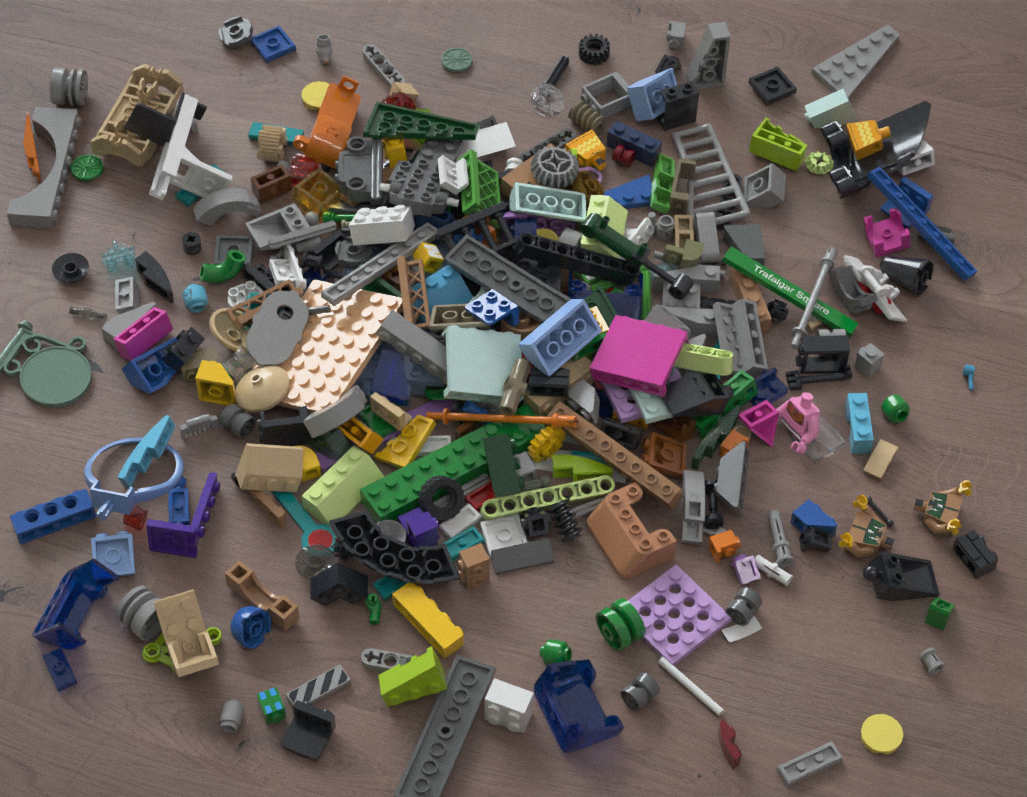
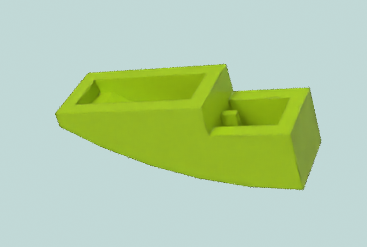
[552,454,613,483]

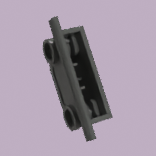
[335,136,383,205]

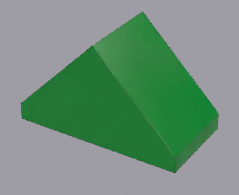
[924,597,955,631]

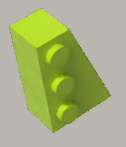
[749,117,807,171]
[378,646,447,707]

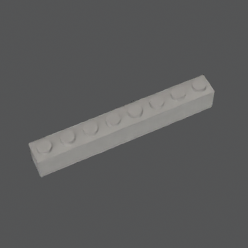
[375,309,504,415]

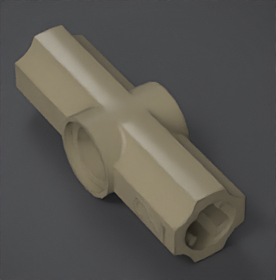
[498,358,531,416]

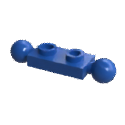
[168,476,190,525]

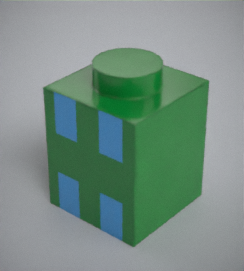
[257,687,286,725]

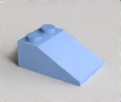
[627,68,677,121]

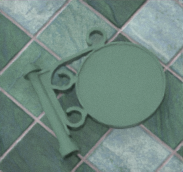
[0,320,92,408]

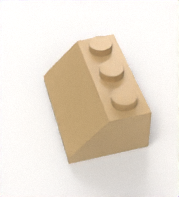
[236,443,303,492]

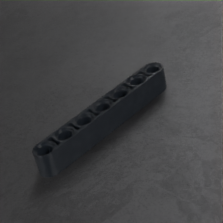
[513,232,640,286]

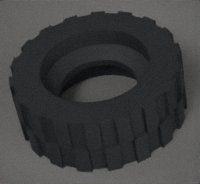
[418,475,465,521]

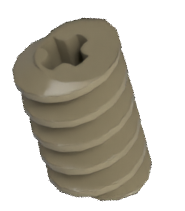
[568,101,606,136]

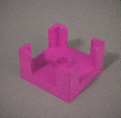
[863,208,911,258]

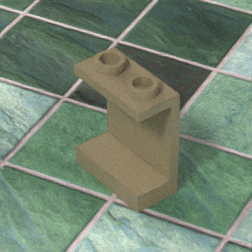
[669,158,696,215]

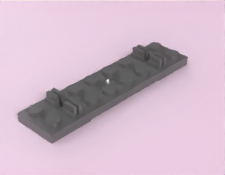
[444,234,571,324]
[393,654,496,797]

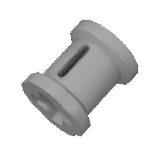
[919,647,945,675]

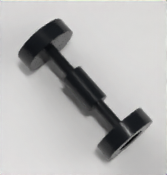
[704,479,724,529]

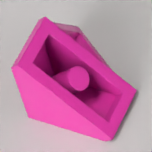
[738,400,779,448]

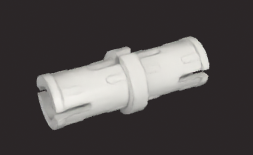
[755,555,793,586]

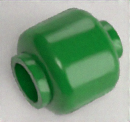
[881,394,910,423]
[540,639,572,668]

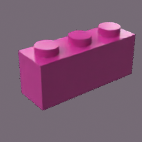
[113,307,173,361]

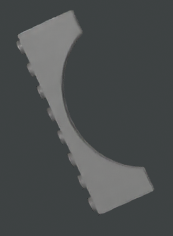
[7,107,82,228]

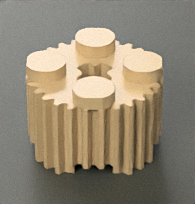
[257,124,288,162]

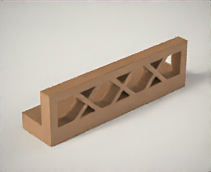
[397,256,431,330]
[226,279,304,331]

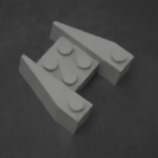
[652,265,720,338]

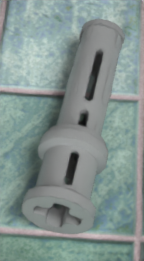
[768,510,794,568]

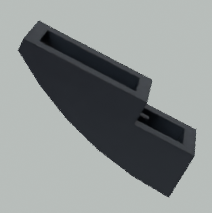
[135,251,174,303]

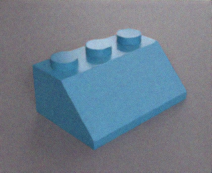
[411,265,473,323]

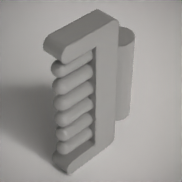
[179,414,219,439]

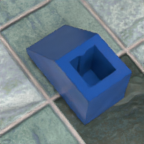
[790,499,838,537]

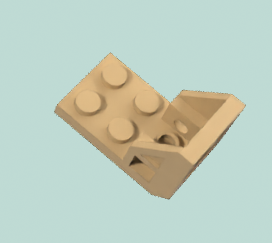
[153,589,219,677]

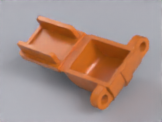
[293,76,361,169]

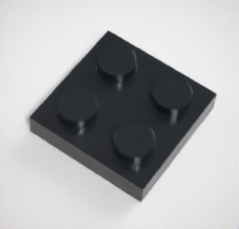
[748,66,797,105]

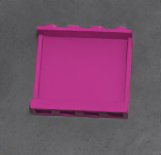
[590,315,689,397]

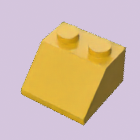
[195,360,237,406]

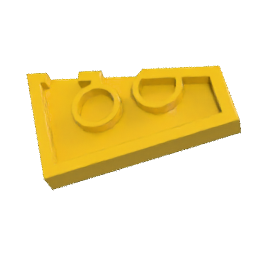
[374,414,436,468]

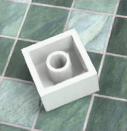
[485,678,534,734]

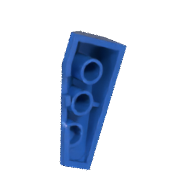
[121,337,178,394]

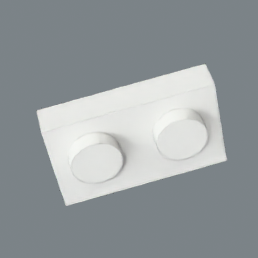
[438,155,469,195]

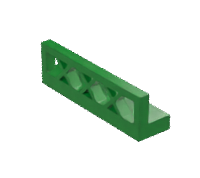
[691,369,758,440]

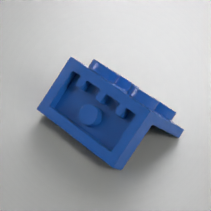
[880,177,933,229]

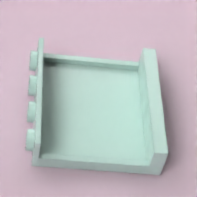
[442,325,524,404]

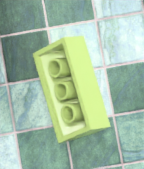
[581,195,628,258]
[302,445,384,526]

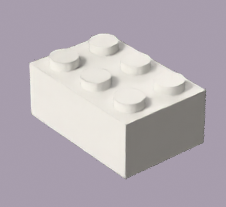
[349,205,415,246]

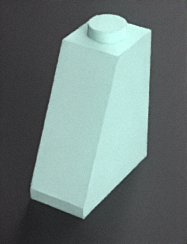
[804,89,858,128]

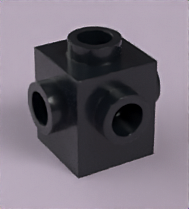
[521,507,551,537]

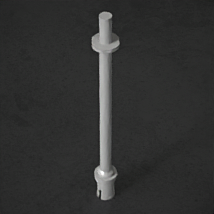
[791,247,838,350]

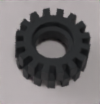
[579,34,610,65]

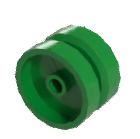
[595,598,646,651]

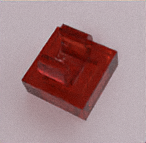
[123,506,148,531]

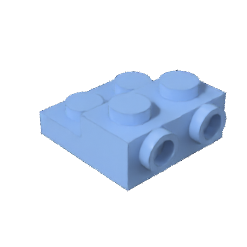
[91,531,136,579]

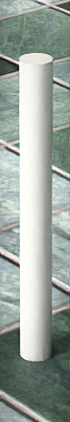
[658,657,724,716]

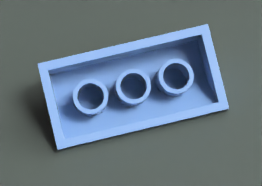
[518,299,602,376]

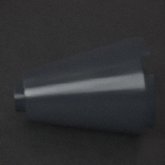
[880,256,934,295]

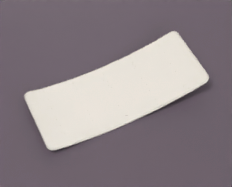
[722,616,762,642]

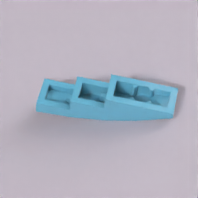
[118,415,176,488]

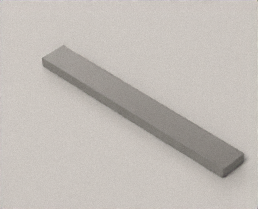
[321,222,437,306]

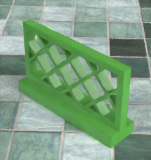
[459,149,500,228]

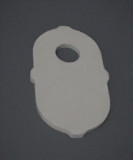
[246,290,309,367]

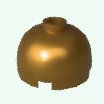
[569,170,604,207]

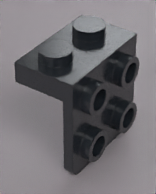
[280,700,336,761]

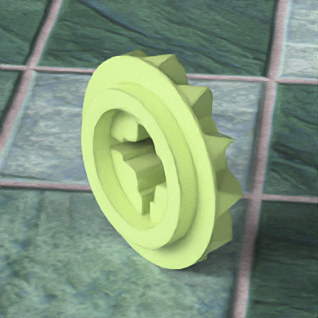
[805,151,834,174]

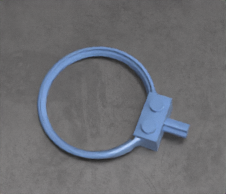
[84,438,184,521]

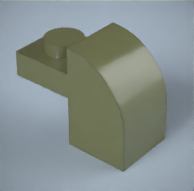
[661,239,704,269]

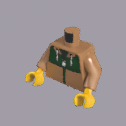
[913,480,972,537]
[839,495,895,558]

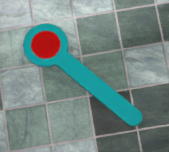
[271,491,337,558]

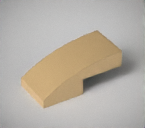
[863,439,898,480]

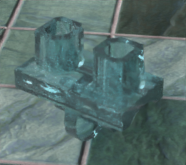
[101,240,136,272]

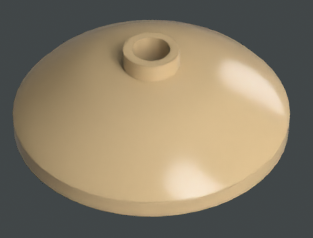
[209,308,249,353]
[235,366,290,413]

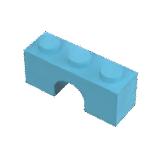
[845,393,874,454]

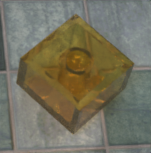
[293,168,342,221]

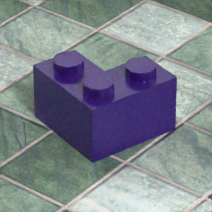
[398,508,439,548]

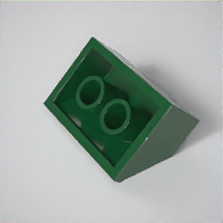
[482,434,525,498]

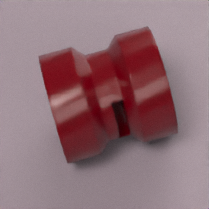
[612,144,636,168]

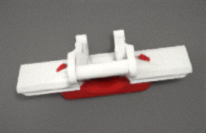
[843,255,908,322]

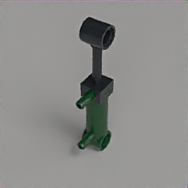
[580,213,694,300]

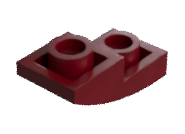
[718,719,742,769]

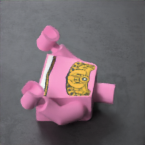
[776,392,820,454]

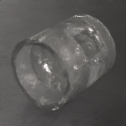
[223,345,257,381]

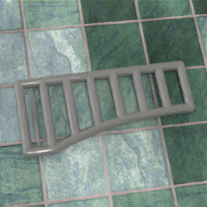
[672,124,751,230]

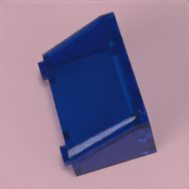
[534,659,624,753]

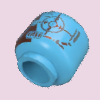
[182,284,208,313]

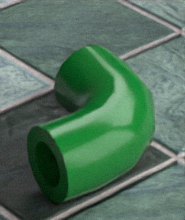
[200,250,246,283]

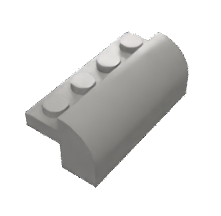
[713,298,768,377]

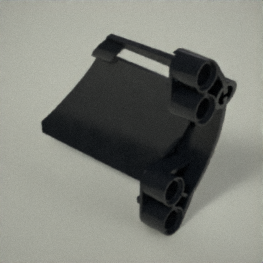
[820,101,931,199]

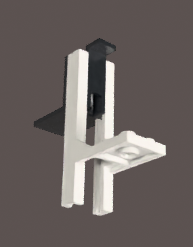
[124,92,232,200]

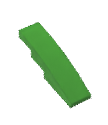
[650,153,675,214]

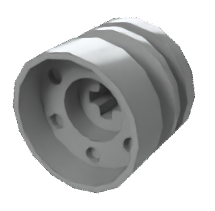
[50,68,88,106]
[116,585,162,641]

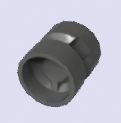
[219,404,256,439]
[725,587,763,626]
[620,672,660,712]

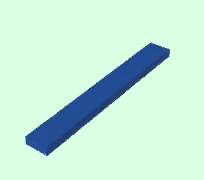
[867,167,978,281]

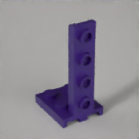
[146,472,220,558]

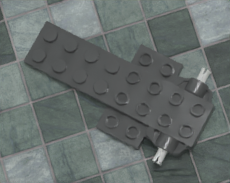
[379,139,466,217]

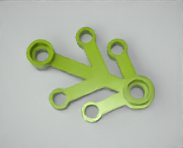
[142,627,222,673]

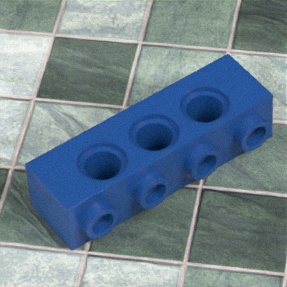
[10,488,96,545]

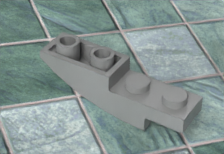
[681,470,705,545]

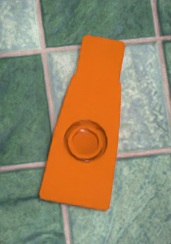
[23,113,42,182]

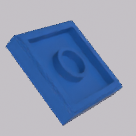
[250,26,296,63]

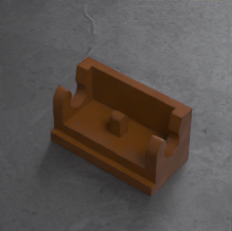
[651,416,697,443]

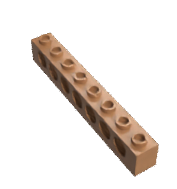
[547,401,684,511]

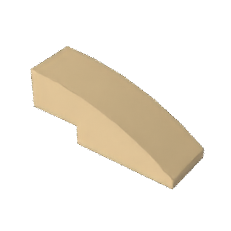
[673,215,694,248]

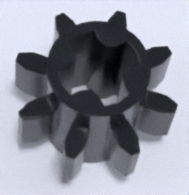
[767,299,789,323]
[331,538,354,561]

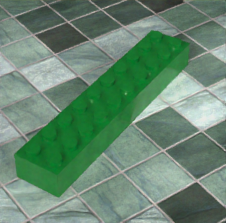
[360,404,546,523]

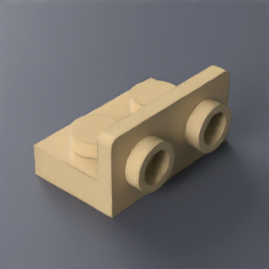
[370,392,412,431]

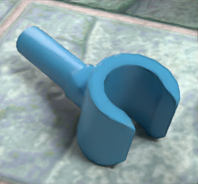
[963,364,975,391]

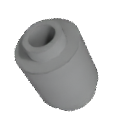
[219,700,245,733]

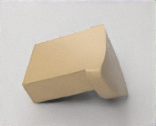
[389,82,419,103]

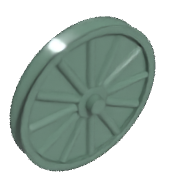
[441,48,472,72]

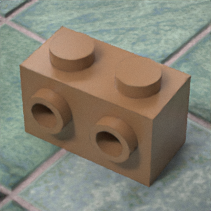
[457,543,490,589]

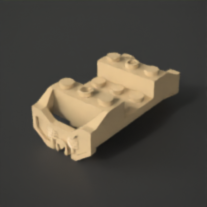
[91,64,184,167]

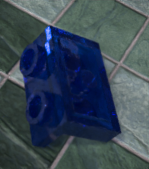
[746,367,789,406]

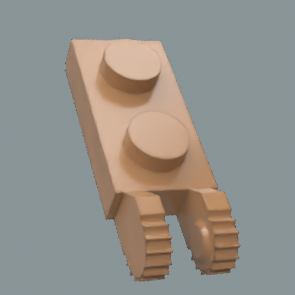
[249,490,287,528]

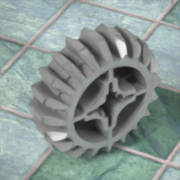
[530,145,579,189]

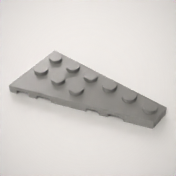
[812,25,900,99]

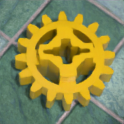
[527,425,566,463]

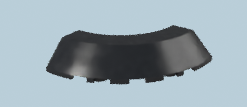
[329,510,460,584]

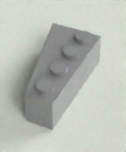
[686,22,731,89]

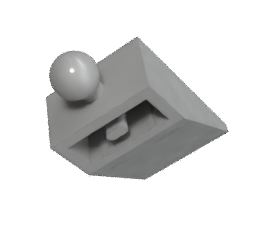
[245,203,319,250]

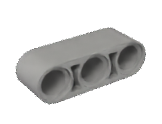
[694,212,720,264]

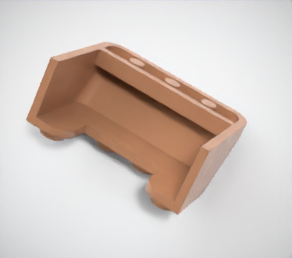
[587,482,677,579]

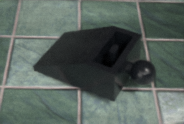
[661,372,734,417]
[863,552,940,601]

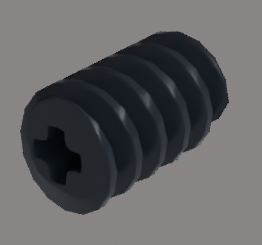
[548,498,583,543]

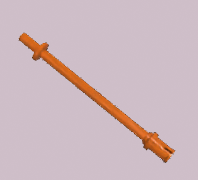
[426,408,577,429]

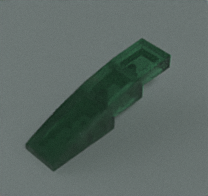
[691,405,741,471]

